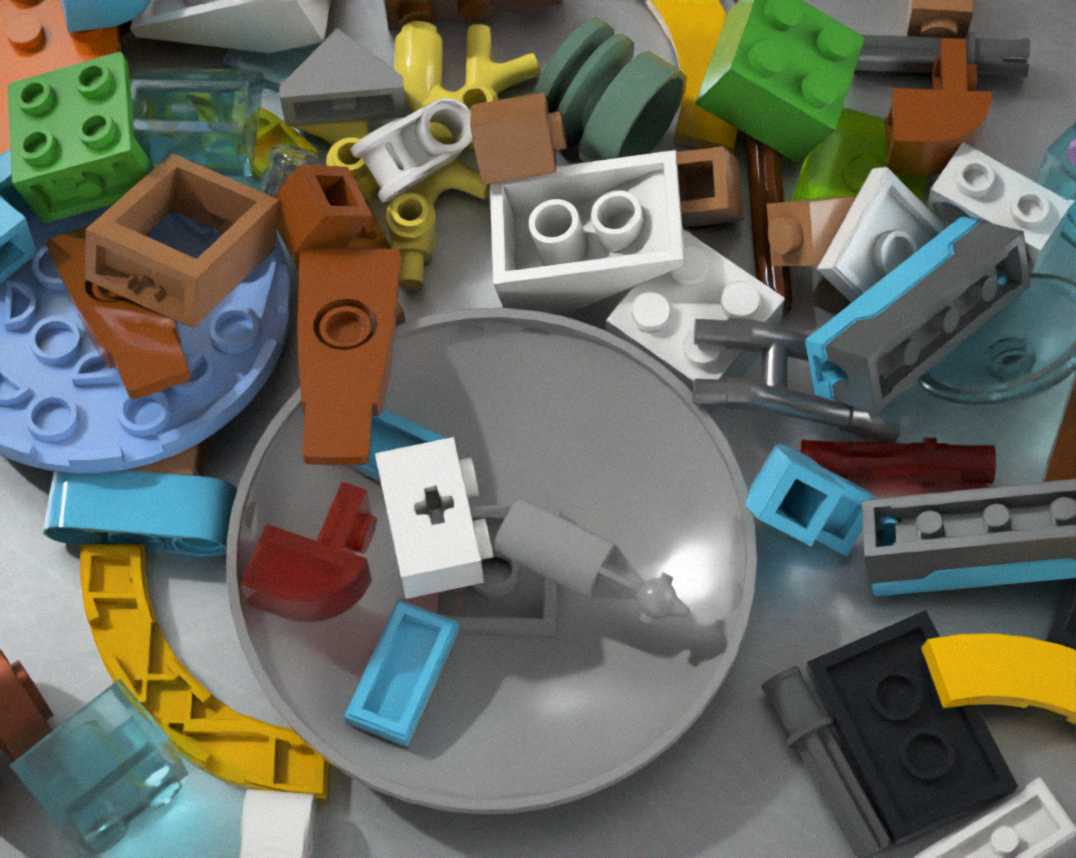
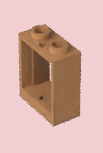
[85,153,279,329]

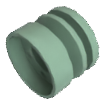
[532,17,687,162]

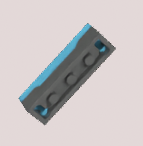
[805,216,1031,414]
[861,479,1076,597]

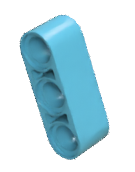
[43,470,237,556]

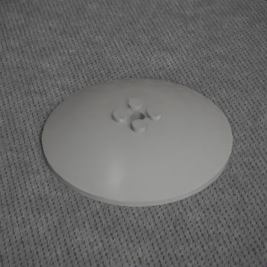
[226,308,757,814]

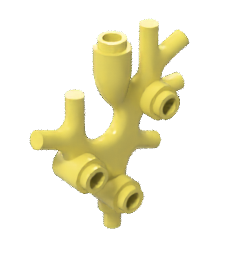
[293,21,541,290]

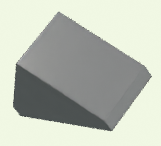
[279,28,407,127]

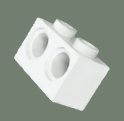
[926,143,1072,281]

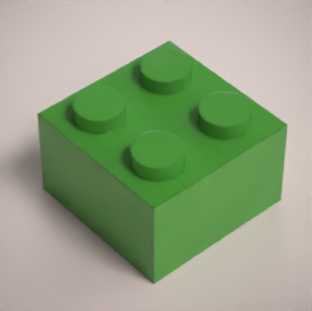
[695,0,865,163]

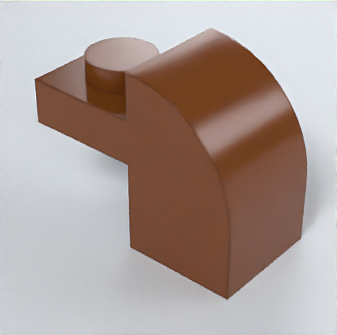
[885,38,993,175]
[274,165,391,271]

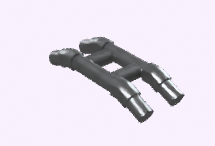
[692,318,900,446]

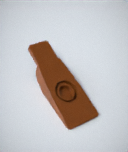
[46,225,191,399]
[297,248,402,465]

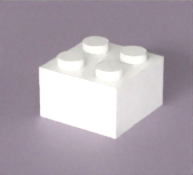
[606,228,785,415]

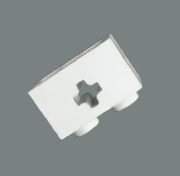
[375,437,493,599]

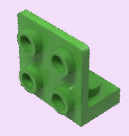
[8,52,155,224]

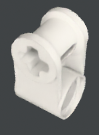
[350,98,472,203]
[240,789,317,858]

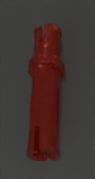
[800,437,996,489]

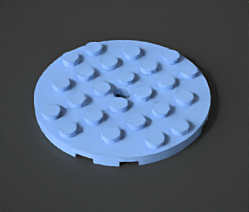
[0,150,292,473]

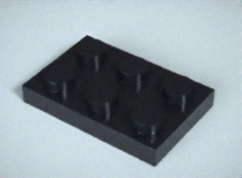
[805,610,1018,846]

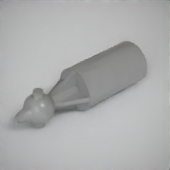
[493,497,689,626]

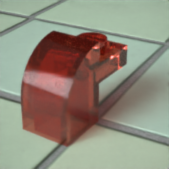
[240,481,377,622]

